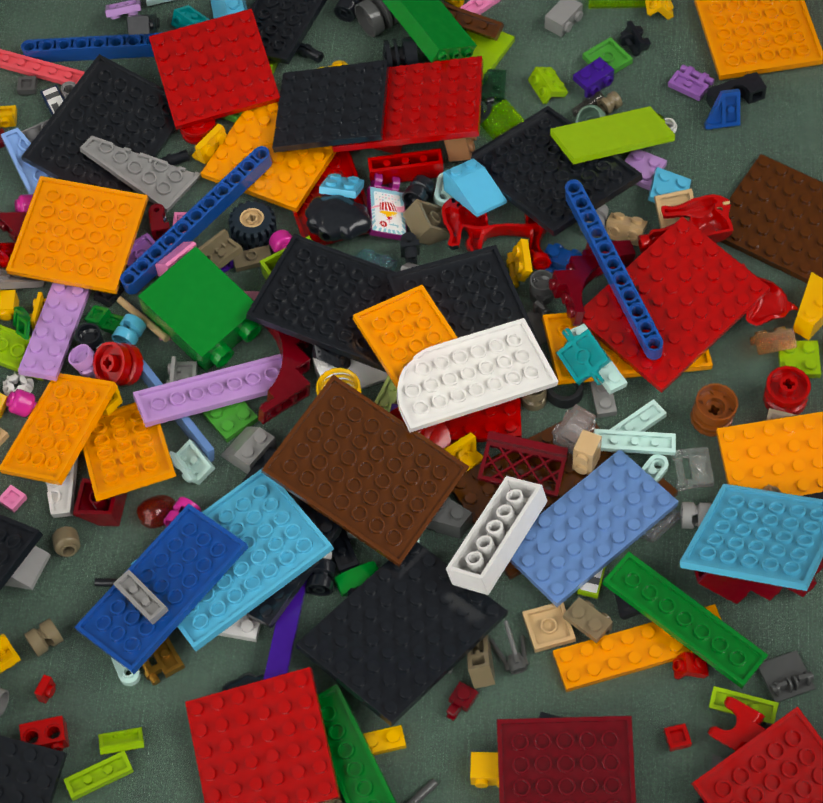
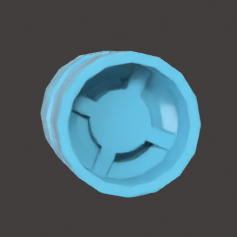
[111,313,147,345]

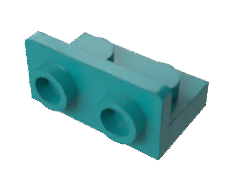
[171,5,210,29]

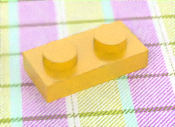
[363,725,406,756]

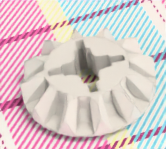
[2,371,34,396]

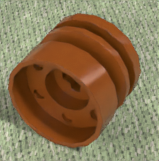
[690,383,738,437]

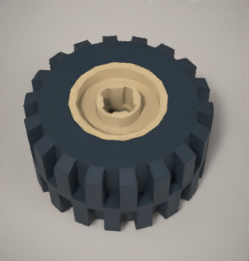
[229,200,277,250]

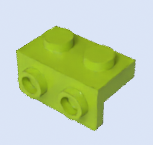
[528,67,568,104]

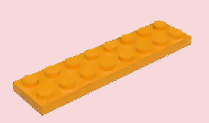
[553,604,721,692]

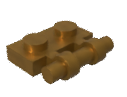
[142,638,185,685]

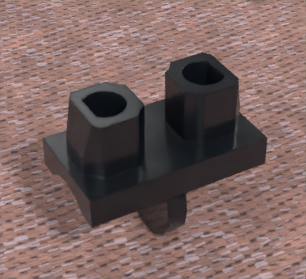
[619,21,651,56]
[400,232,420,264]

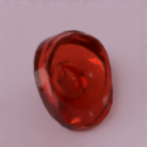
[137,495,176,529]

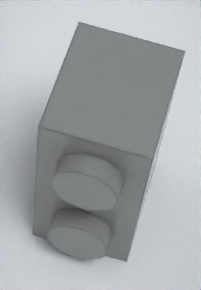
[544,0,583,37]

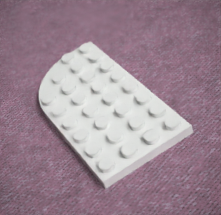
[397,318,559,433]

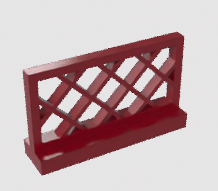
[477,431,569,498]

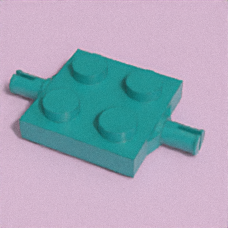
[556,328,611,385]

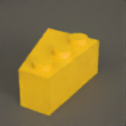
[792,272,823,341]

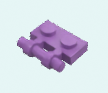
[668,65,715,101]

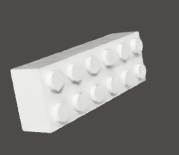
[446,476,547,595]

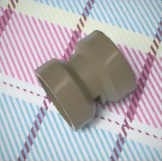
[597,91,623,115]

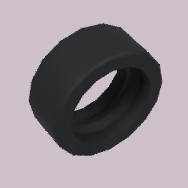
[547,373,583,408]

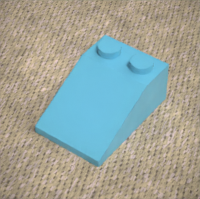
[443,158,507,217]

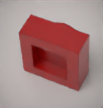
[34,674,56,704]
[663,723,692,752]

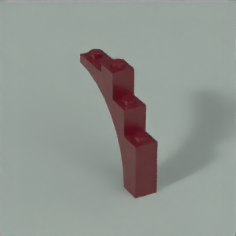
[549,240,636,326]
[694,558,823,604]

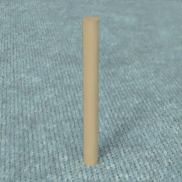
[117,296,170,342]

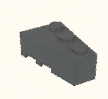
[427,498,472,539]

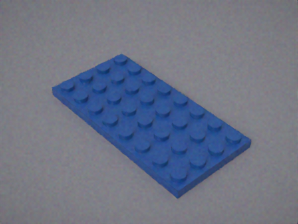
[74,503,249,674]

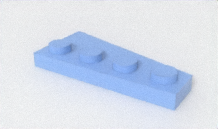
[1,128,54,194]

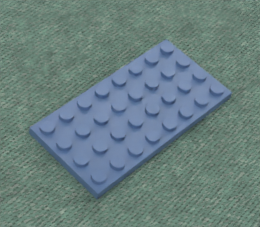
[510,450,679,607]

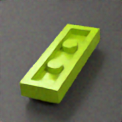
[709,686,779,724]
[63,750,134,801]

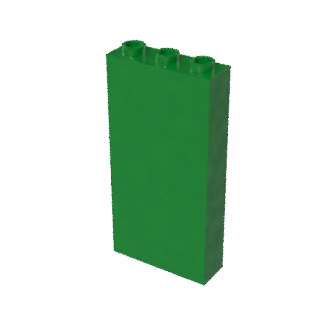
[382,0,477,63]

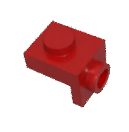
[672,652,709,679]

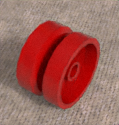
[93,341,144,386]
[763,366,811,415]

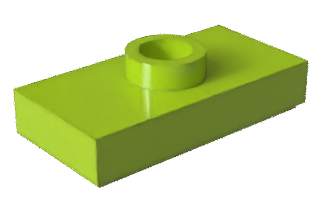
[98,727,144,755]

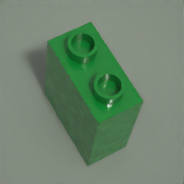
[138,246,263,372]

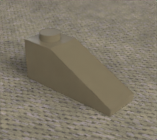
[467,634,495,689]

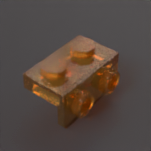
[749,326,797,355]

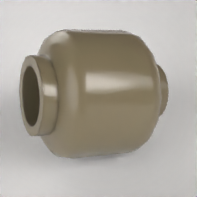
[52,526,81,557]

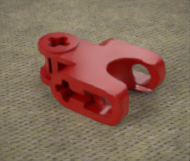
[707,696,766,751]

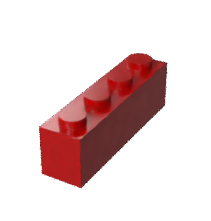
[367,148,444,185]

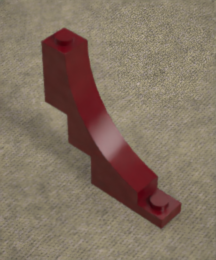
[258,326,311,424]

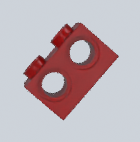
[19,715,69,751]

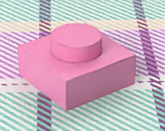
[0,485,28,513]

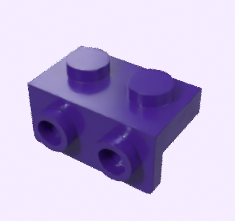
[573,57,614,99]

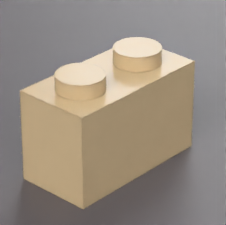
[572,430,602,475]

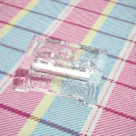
[671,447,714,491]

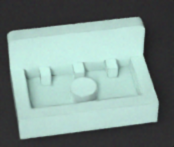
[169,439,216,485]

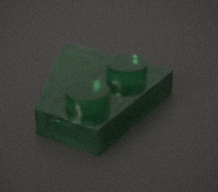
[481,69,506,102]

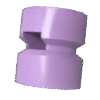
[68,344,96,379]

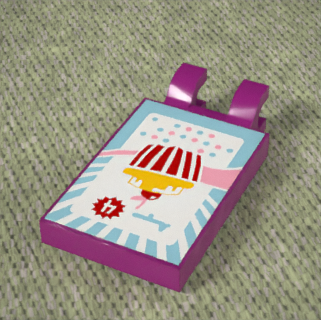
[367,173,407,241]

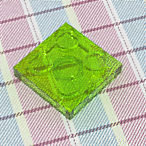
[481,99,524,140]

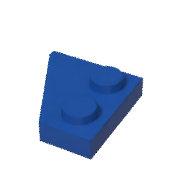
[704,89,740,129]

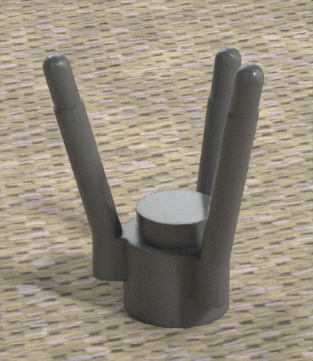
[489,620,529,675]

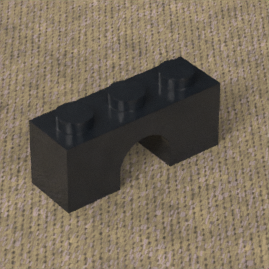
[127,14,160,35]
[706,72,767,109]

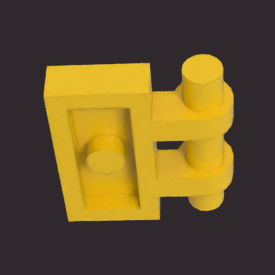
[506,238,533,288]

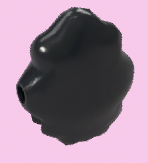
[305,194,372,242]

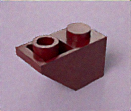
[0,212,27,242]

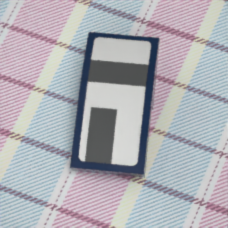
[40,85,64,115]

